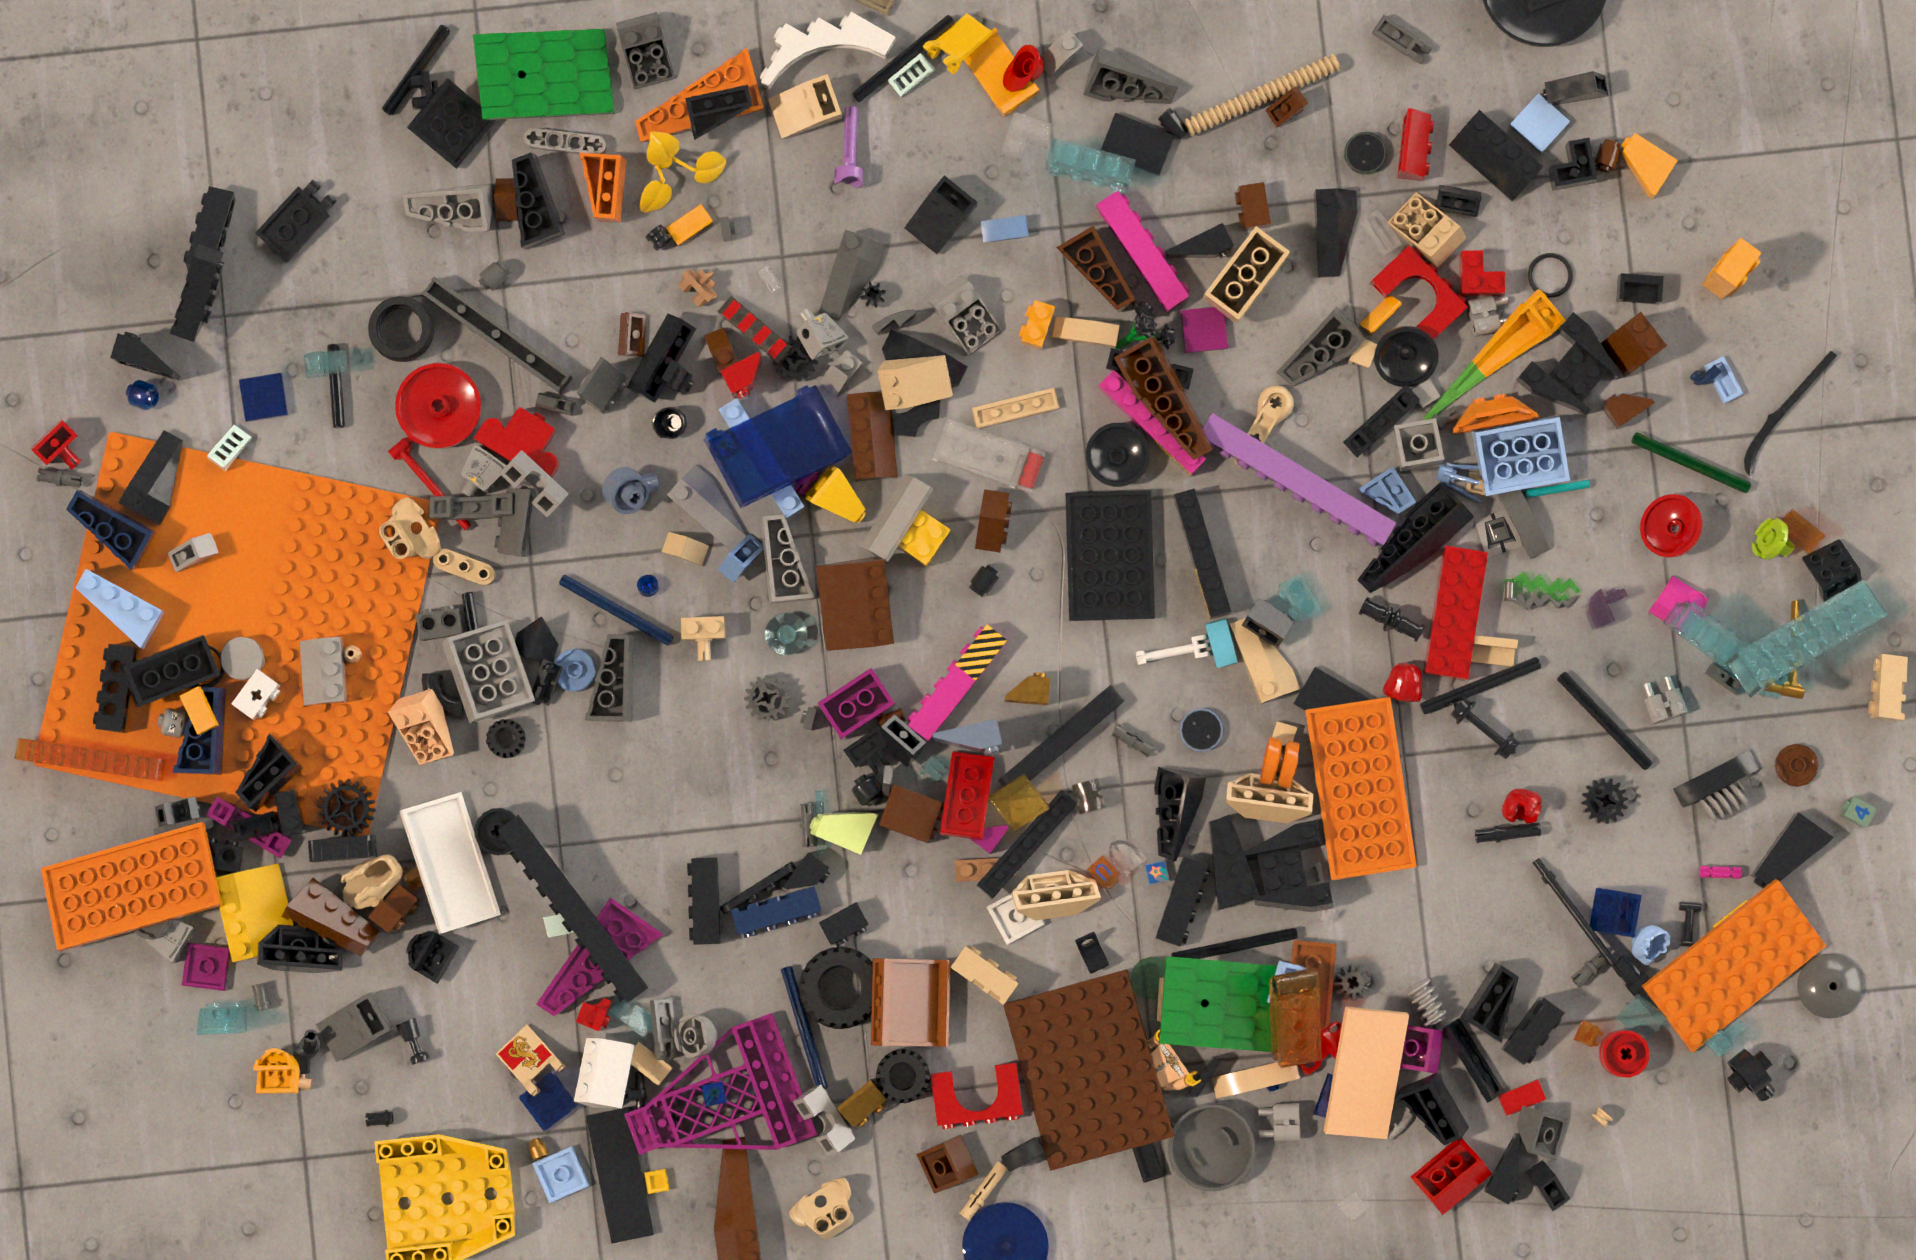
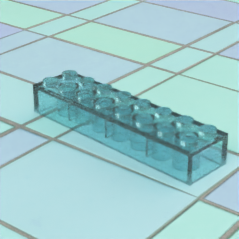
[1726,579,1888,698]

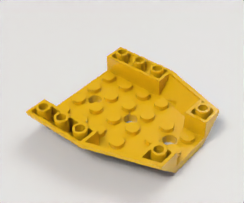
[374,1134,515,1260]

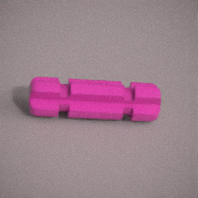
[1699,866,1742,879]

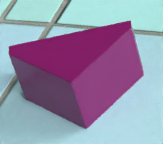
[970,825,1008,854]

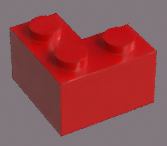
[1459,250,1505,297]

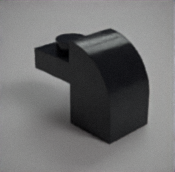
[155,797,200,827]

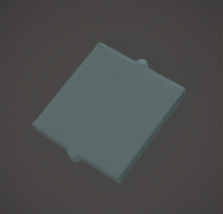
[1617,993,1668,1041]

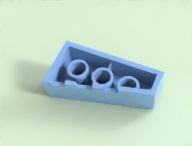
[75,569,165,649]

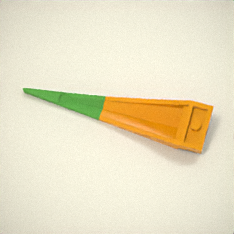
[1423,289,1566,420]

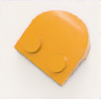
[253,1048,300,1094]

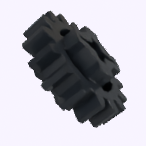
[772,336,818,382]
[1581,778,1628,824]

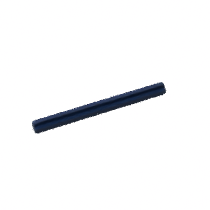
[559,575,674,646]
[781,966,828,1089]

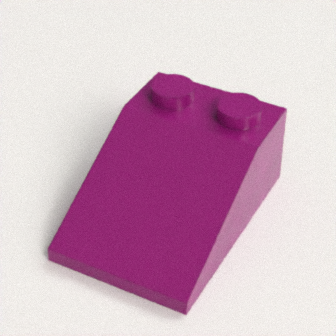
[1400,1025,1444,1073]

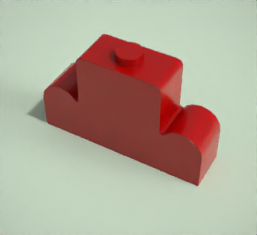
[474,407,559,478]

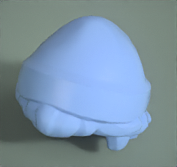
[1631,925,1671,965]

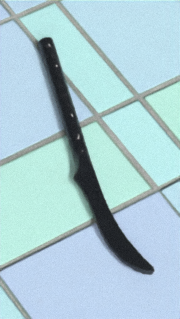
[1744,351,1837,476]

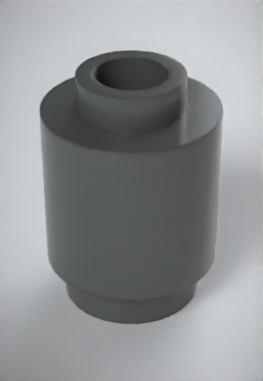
[478,260,511,291]

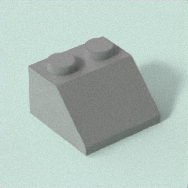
[1394,418,1444,472]

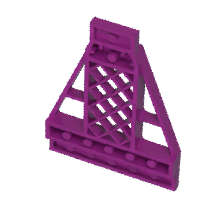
[624,1013,817,1155]

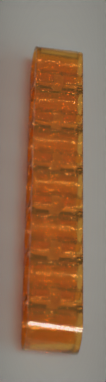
[14,738,165,781]

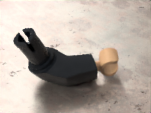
[293,1029,320,1090]

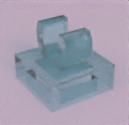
[920,754,950,784]

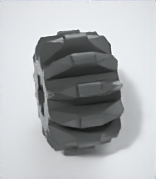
[1334,964,1371,1001]

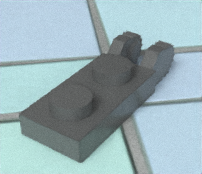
[1371,15,1432,65]
[153,817,216,835]
[650,998,677,1060]

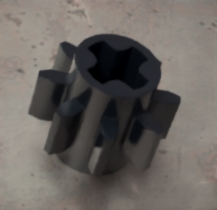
[860,282,886,308]

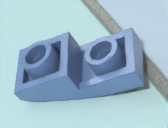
[981,215,1029,242]

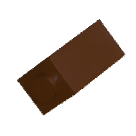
[704,328,737,375]
[1602,394,1655,429]

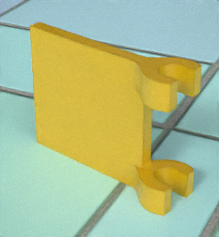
[923,13,993,75]

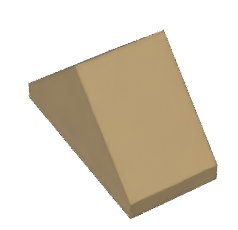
[662,532,709,566]

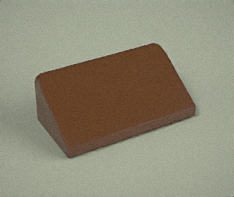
[618,312,647,357]

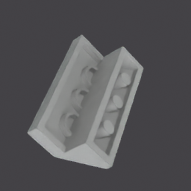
[860,474,933,562]

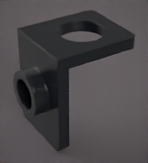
[1075,932,1109,974]

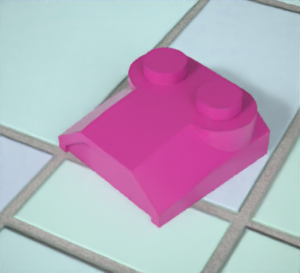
[1648,576,1709,635]

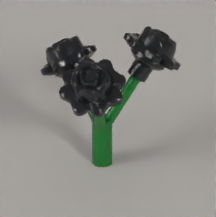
[1115,301,1176,350]

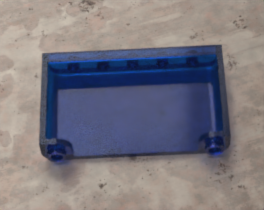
[704,385,852,508]

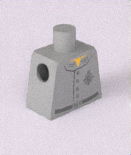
[797,308,849,360]
[460,444,507,497]
[145,919,196,963]

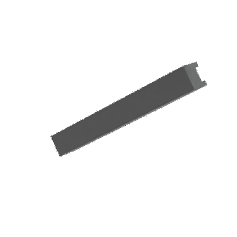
[421,277,573,395]

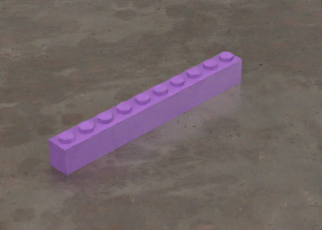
[1203,413,1396,547]

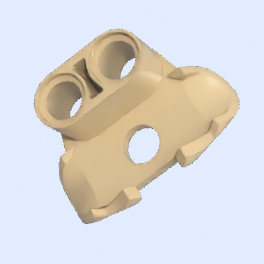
[379,497,441,559]
[789,1177,854,1240]

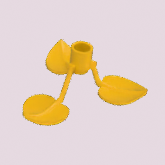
[640,132,726,213]

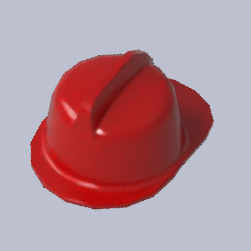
[1003,44,1044,92]

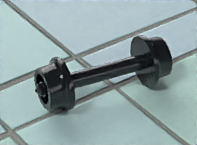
[1450,698,1519,759]

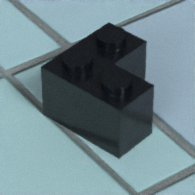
[1548,137,1597,191]

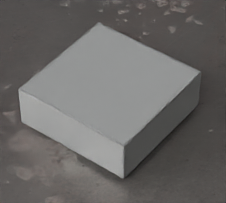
[1411,379,1441,408]

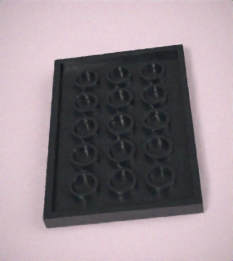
[1065,490,1155,621]

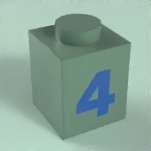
[1840,797,1877,828]

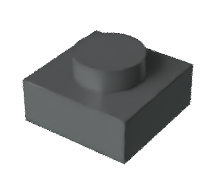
[720,217,735,242]
[800,707,817,731]

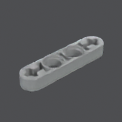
[523,128,607,154]

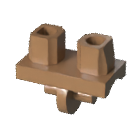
[678,268,718,307]

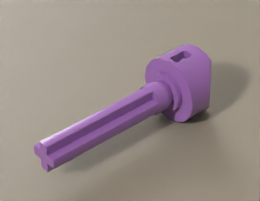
[834,106,863,189]

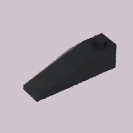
[118,430,183,525]

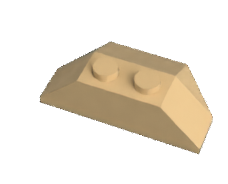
[1226,773,1313,823]
[1012,870,1101,921]

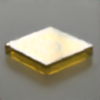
[989,774,1049,831]

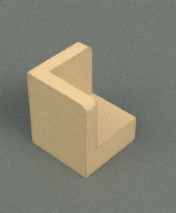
[1348,339,1377,368]

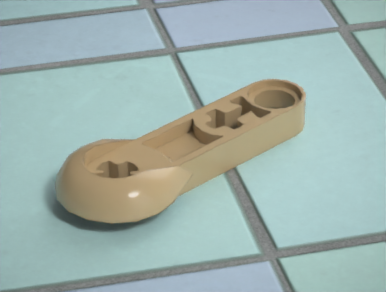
[1234,385,1294,468]

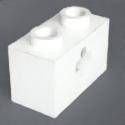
[232,669,281,720]

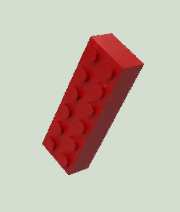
[1423,545,1488,681]

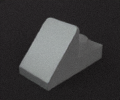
[819,350,863,396]

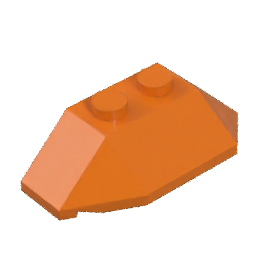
[1451,394,1538,435]

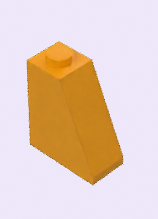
[1620,133,1678,199]

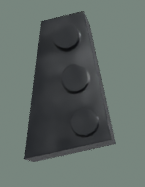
[685,85,752,140]
[236,733,303,812]
[1460,963,1519,1043]
[1394,1072,1469,1145]

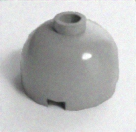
[674,1015,717,1058]

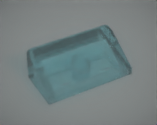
[610,1000,652,1038]

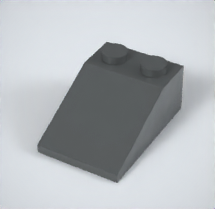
[577,357,627,414]

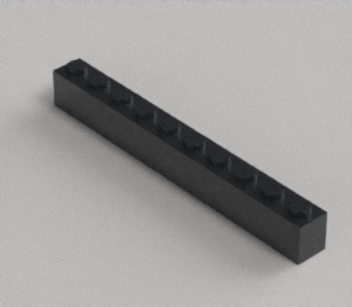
[497,814,648,1003]

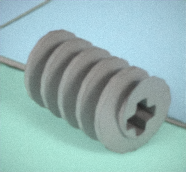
[1700,781,1748,823]
[1407,978,1447,1027]

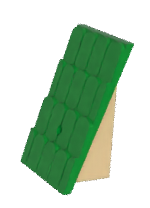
[473,29,615,120]
[1156,956,1287,1053]

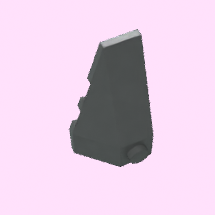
[1083,48,1178,104]
[819,230,886,320]

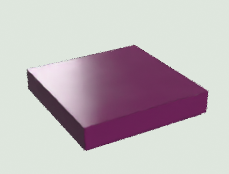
[1181,307,1228,354]
[182,943,230,991]

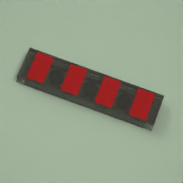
[717,296,793,365]

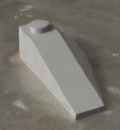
[667,465,746,551]

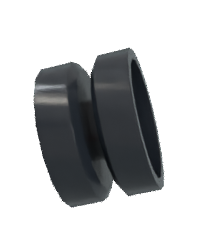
[474,808,516,856]

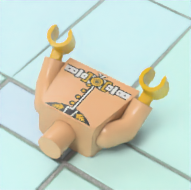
[1148,1029,1201,1091]

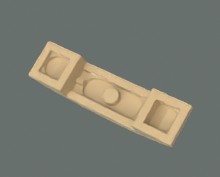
[1211,1057,1300,1099]

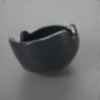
[652,407,687,439]

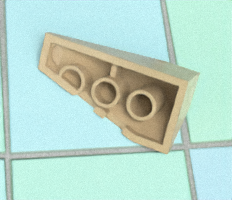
[1230,618,1300,704]

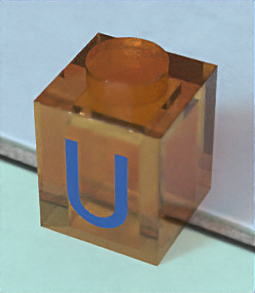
[1087,855,1120,889]

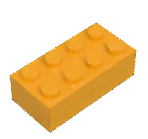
[1702,238,1761,299]

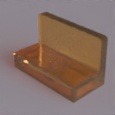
[1781,509,1826,554]

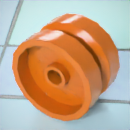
[1260,737,1299,789]

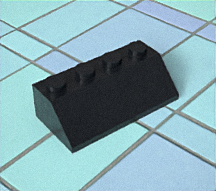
[1449,110,1543,201]

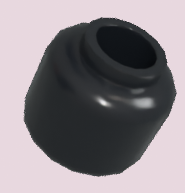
[852,774,883,807]

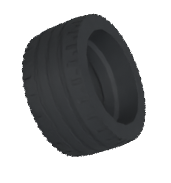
[368,296,434,362]

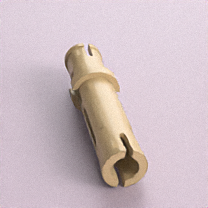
[959,1161,1008,1221]

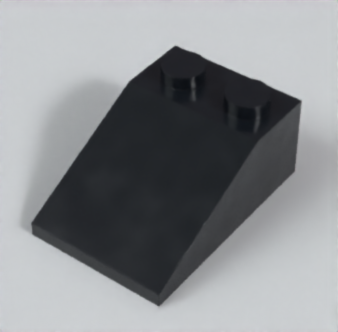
[110,332,180,381]

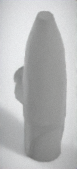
[1388,1115,1413,1141]

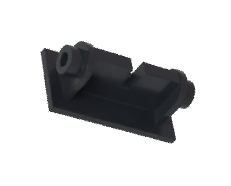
[532,659,563,706]
[232,811,278,842]

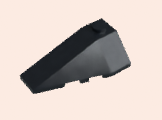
[1314,188,1357,278]
[1154,767,1206,861]

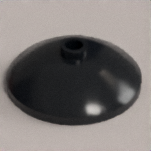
[1374,326,1439,387]
[1086,423,1150,487]

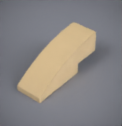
[1052,317,1120,348]

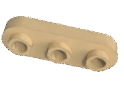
[433,549,495,586]

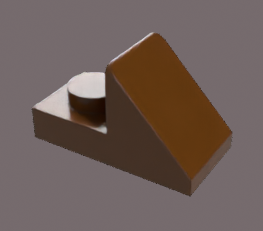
[1265,86,1308,127]

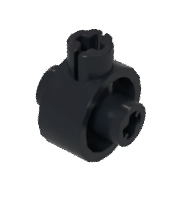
[1727,1049,1775,1101]

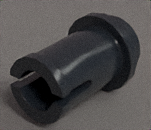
[365,1110,394,1127]

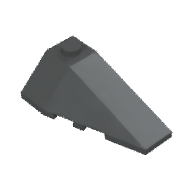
[1277,307,1365,386]

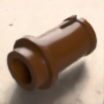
[877,708,906,728]

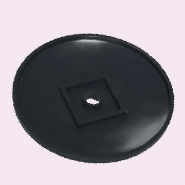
[1482,0,1606,47]

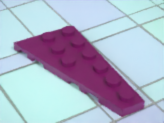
[536,897,663,1016]

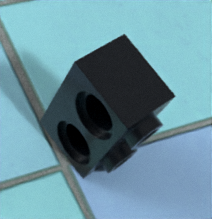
[208,838,244,872]

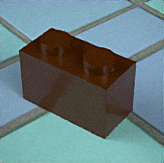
[1235,182,1271,231]

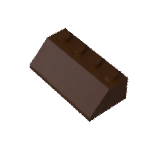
[847,392,898,482]

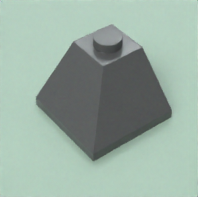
[1517,1106,1568,1160]

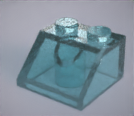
[197,1002,247,1035]

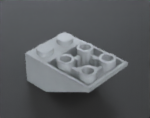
[928,275,1003,355]

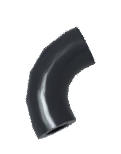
[421,673,464,719]

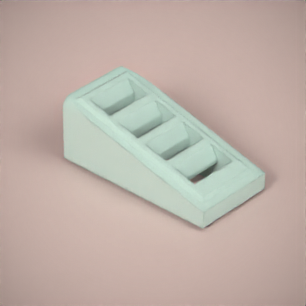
[888,53,935,97]
[207,425,251,471]

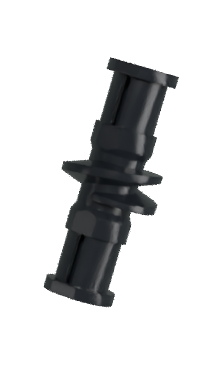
[1359,597,1425,642]

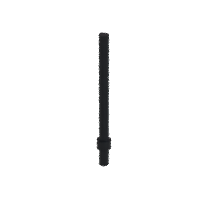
[1533,858,1617,967]

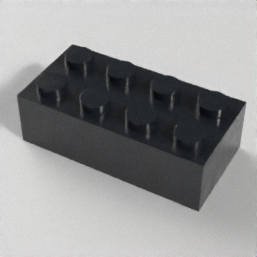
[120,635,220,707]

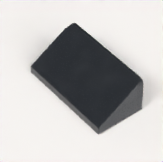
[1436,185,1481,217]

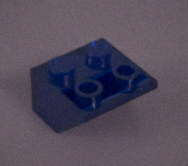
[1589,888,1642,938]

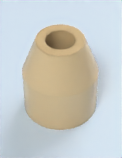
[343,645,362,663]

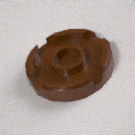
[1775,744,1819,787]

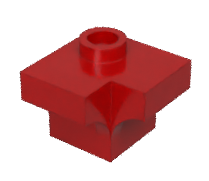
[576,998,613,1031]

